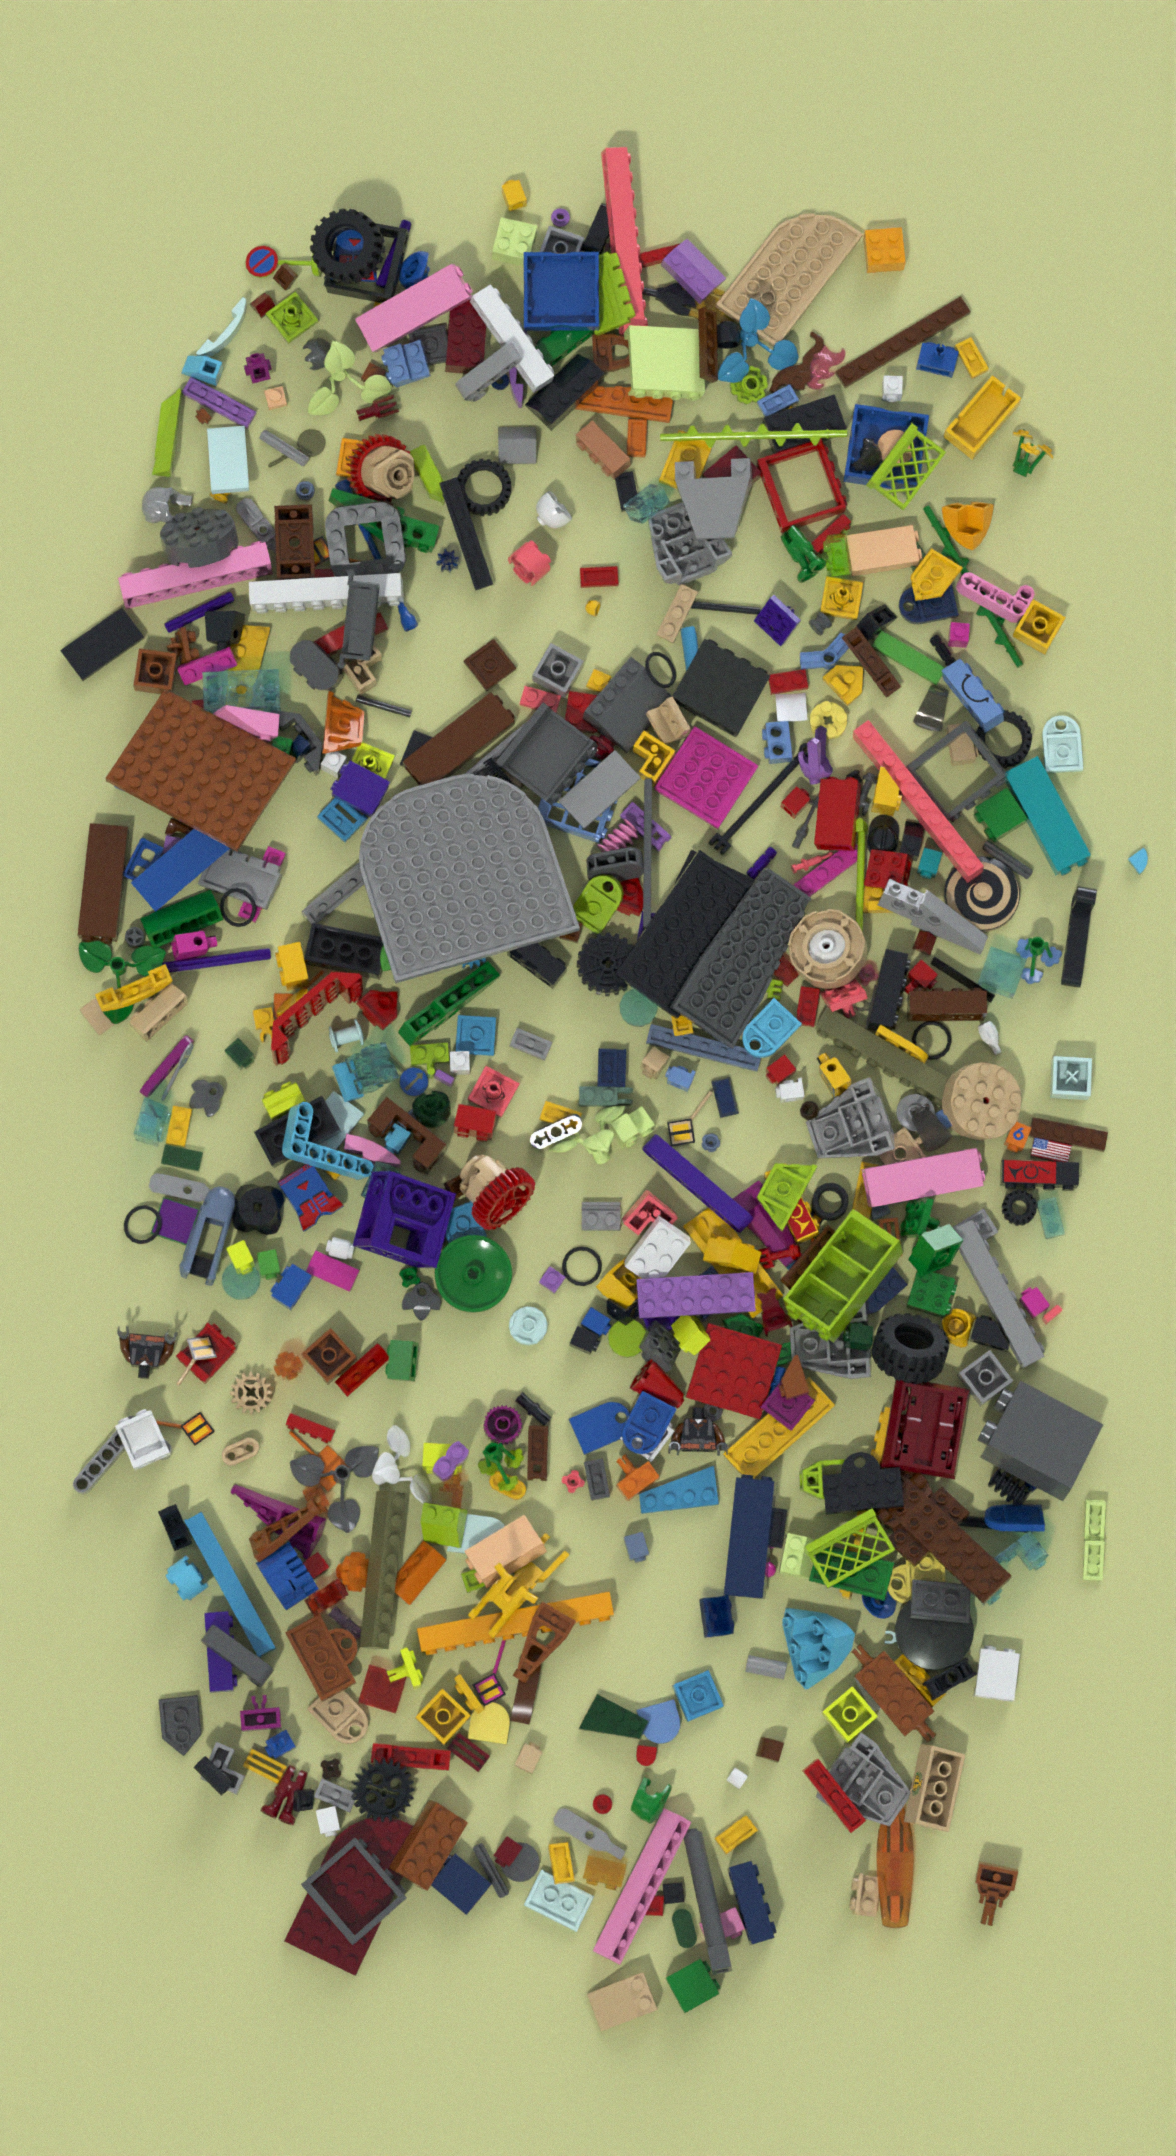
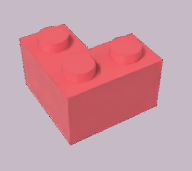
[622,1190,678,1235]

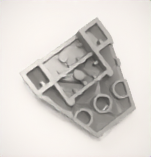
[648,502,732,586]

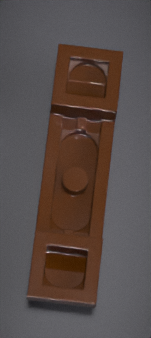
[841,626,901,698]
[510,1645,543,1725]

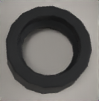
[811,1183,849,1221]

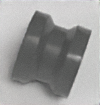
[808,612,832,636]
[125,927,145,949]

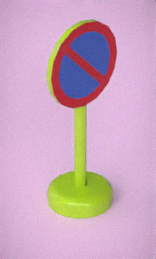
[245,246,322,278]

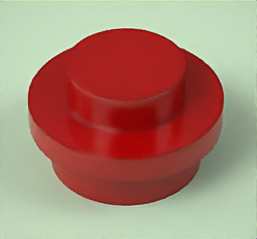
[593,1794,612,1814]

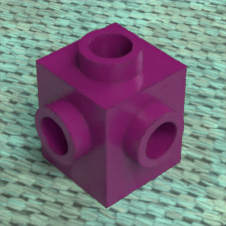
[244,353,272,384]

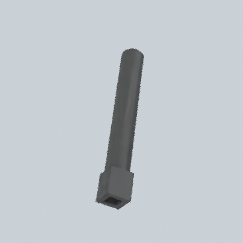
[683,1828,732,1975]

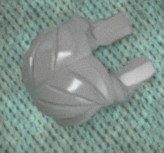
[142,487,192,523]

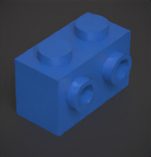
[270,1263,312,1310]

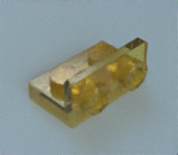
[583,1855,626,1891]

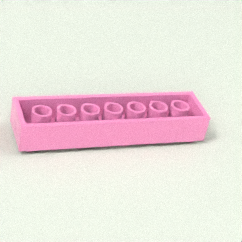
[118,541,272,609]

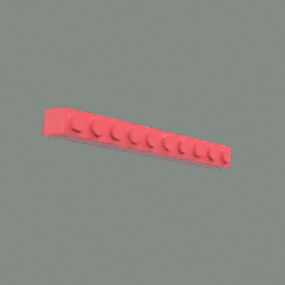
[601,147,648,335]
[853,720,984,883]

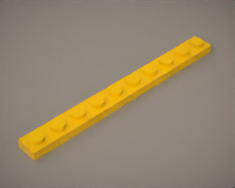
[839,1407,890,1600]

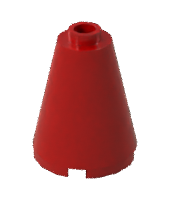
[630,1359,685,1409]

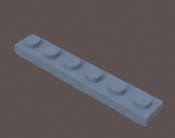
[646,1024,761,1072]

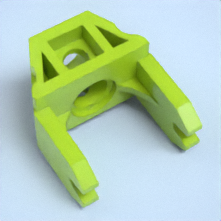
[799,1459,845,1500]

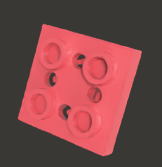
[820,979,868,1018]
[468,1066,520,1118]

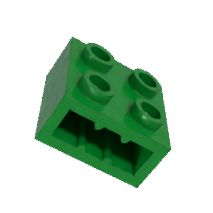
[973,788,1028,843]
[906,1271,957,1318]
[665,1959,721,2013]

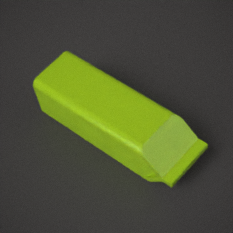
[410,444,444,505]

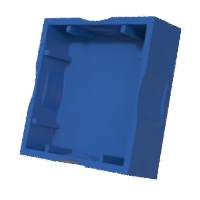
[524,252,599,331]
[843,404,929,492]

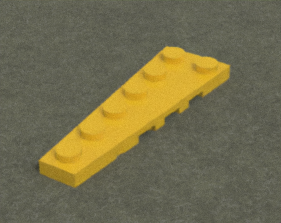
[226,625,270,709]

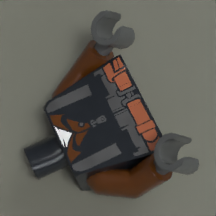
[117,1325,178,1379]
[668,1408,728,1456]

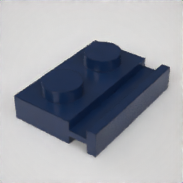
[597,1048,626,1088]

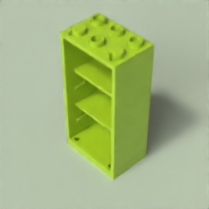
[783,1209,903,1343]

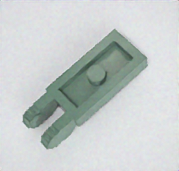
[579,1086,633,1107]

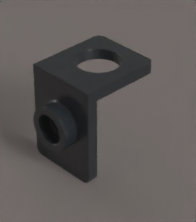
[607,1298,639,1326]

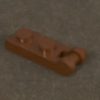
[527,1426,548,1481]

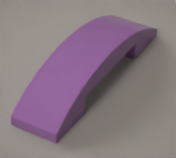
[509,330,527,408]

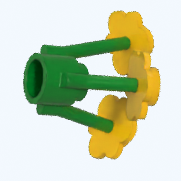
[1012,429,1054,477]

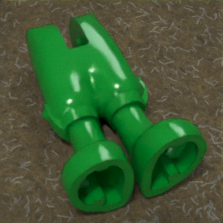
[780,525,826,583]

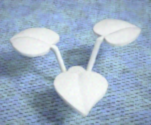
[372,1425,432,1503]

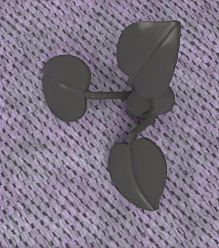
[290,1446,379,1533]

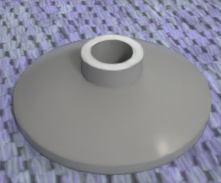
[896,1094,935,1131]

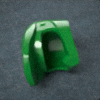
[630,1777,672,1824]

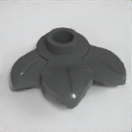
[189,1080,224,1117]
[402,1282,441,1321]

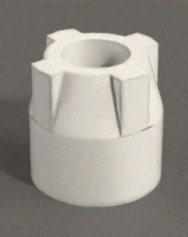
[727,1768,748,1789]

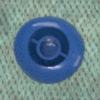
[399,251,430,289]

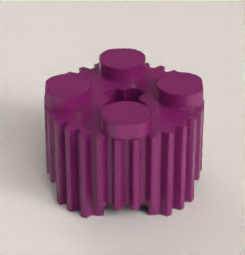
[483,1405,522,1446]

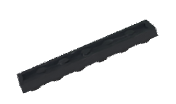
[439,477,494,591]

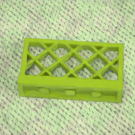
[866,423,946,510]
[803,1508,895,1589]

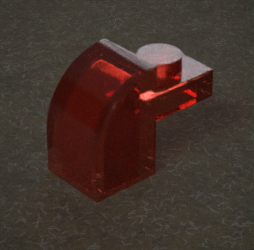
[304,1578,349,1617]

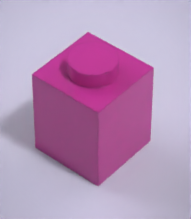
[948,622,970,648]
[1019,1287,1050,1319]

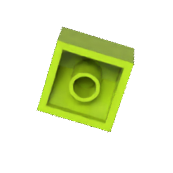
[420,1502,468,1548]

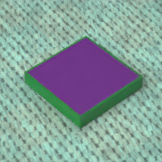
[151,1197,200,1246]

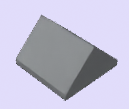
[498,427,536,464]

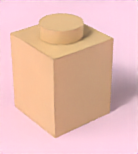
[514,1742,542,1774]

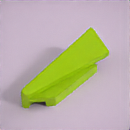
[152,388,182,477]

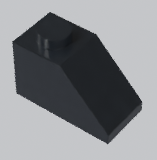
[854,604,897,641]
[899,821,924,861]
[969,1315,1009,1352]

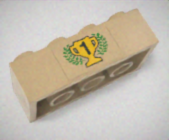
[904,1744,965,1832]

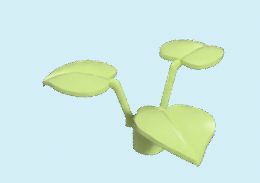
[308,341,392,415]
[548,1105,625,1164]

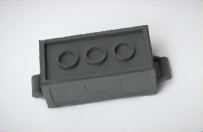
[337,569,380,669]

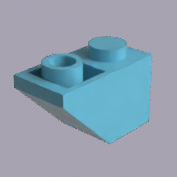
[181,356,223,386]

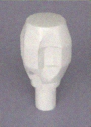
[978,1021,1002,1055]

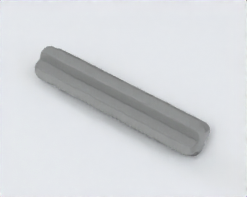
[259,430,309,466]

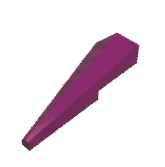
[230,1484,326,1559]

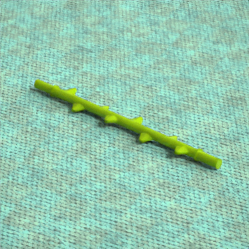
[660,423,848,448]

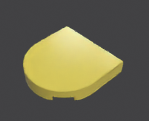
[468,1702,510,1745]

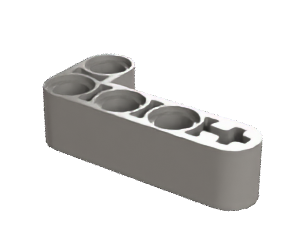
[455,343,522,402]

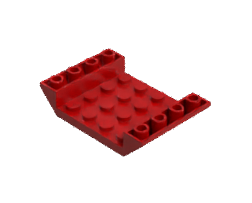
[271,972,363,1066]

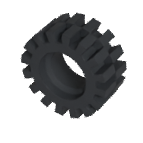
[1001,1189,1037,1226]

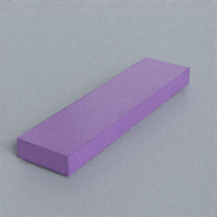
[182,377,256,429]

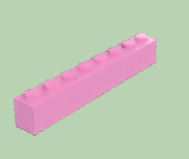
[593,1809,691,1965]

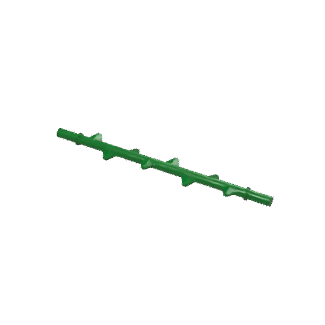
[923,505,1023,668]

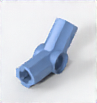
[800,633,849,670]

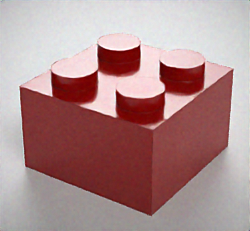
[454,1104,496,1142]

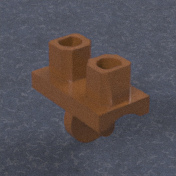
[167,627,199,665]

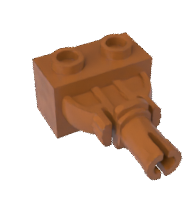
[975,1861,1018,1926]

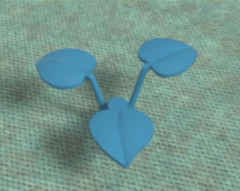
[718,298,799,383]

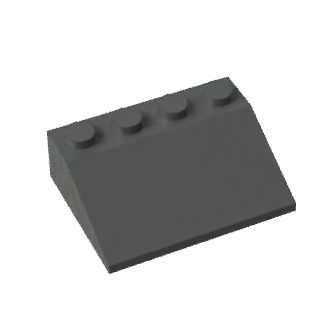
[582,657,672,753]

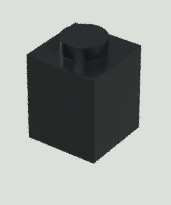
[569,1326,600,1355]

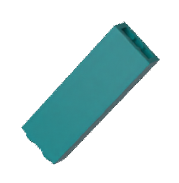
[1005,756,1091,876]

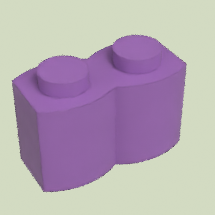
[433,1441,469,1482]

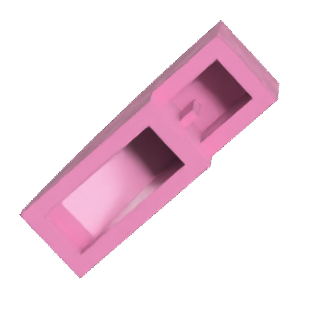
[344,1134,401,1168]

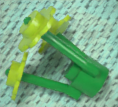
[478,1443,524,1491]

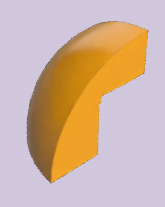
[942,502,994,550]

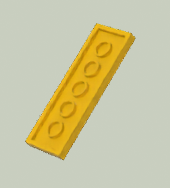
[723,1377,835,1479]

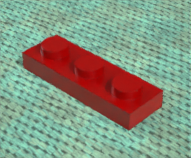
[335,1343,389,1397]

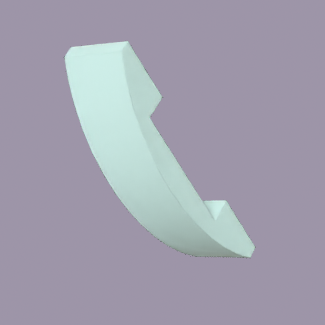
[196,297,247,358]

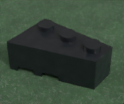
[507,943,567,989]

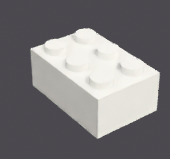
[624,1215,691,1279]

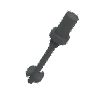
[792,796,819,849]

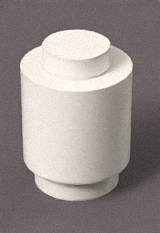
[325,1237,354,1260]

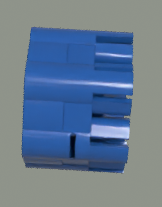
[256,1542,319,1611]

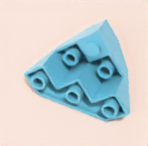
[782,1608,855,1690]

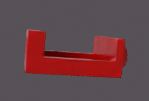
[176,1322,237,1384]

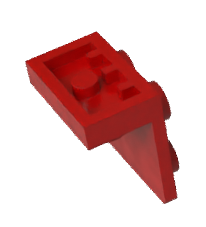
[864,849,913,889]

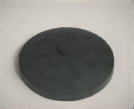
[895,1599,974,1670]

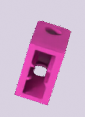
[171,931,217,961]

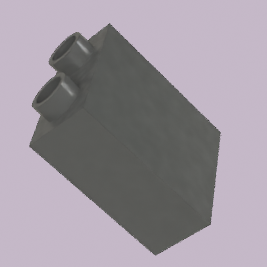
[977,1381,1103,1501]

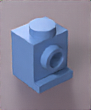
[665,1066,696,1092]

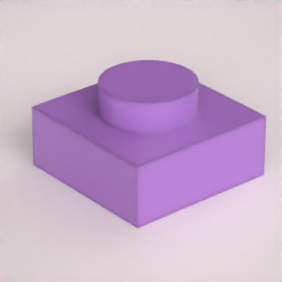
[539,1267,566,1294]

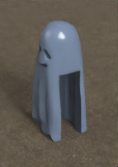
[179,1186,235,1286]

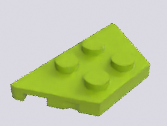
[757,1163,818,1232]

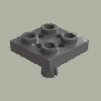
[639,1320,681,1372]

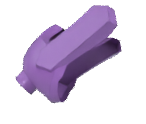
[798,726,833,784]

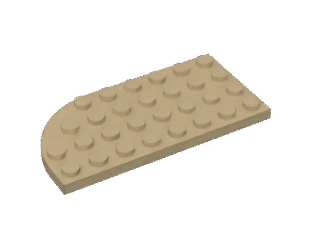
[716,213,863,348]

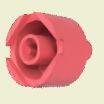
[508,540,551,586]

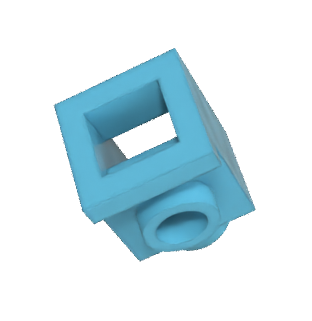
[384,1123,411,1155]

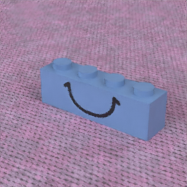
[941,659,1004,733]

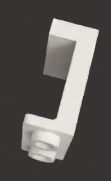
[115,1409,171,1471]
[973,1646,1020,1702]

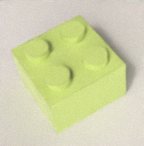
[492,217,537,267]

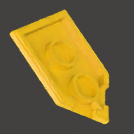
[910,548,963,601]

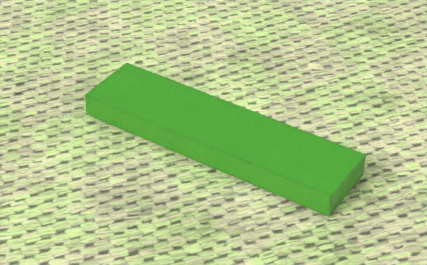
[872,630,945,685]

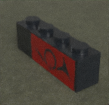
[1000,1160,1079,1191]

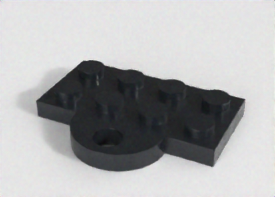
[822,1452,904,1515]

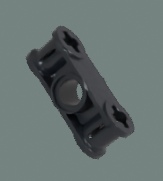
[922,1657,977,1701]

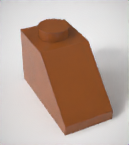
[778,1355,809,1401]

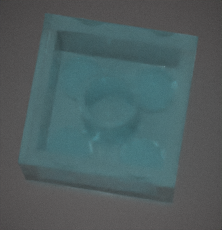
[977,947,1027,999]

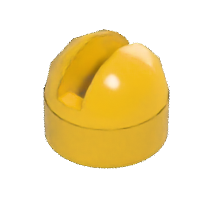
[585,600,601,616]

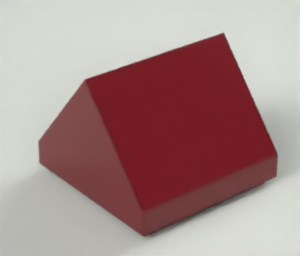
[250,293,275,319]
[912,931,937,955]

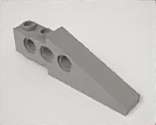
[878,879,988,955]

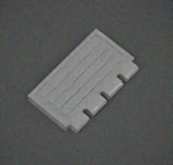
[198,848,282,910]

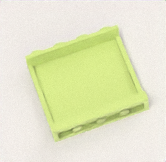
[624,325,705,401]

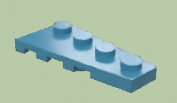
[639,1466,719,1514]

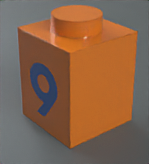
[1004,1122,1032,1153]

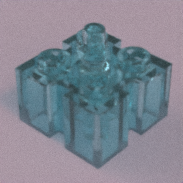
[345,1042,399,1095]

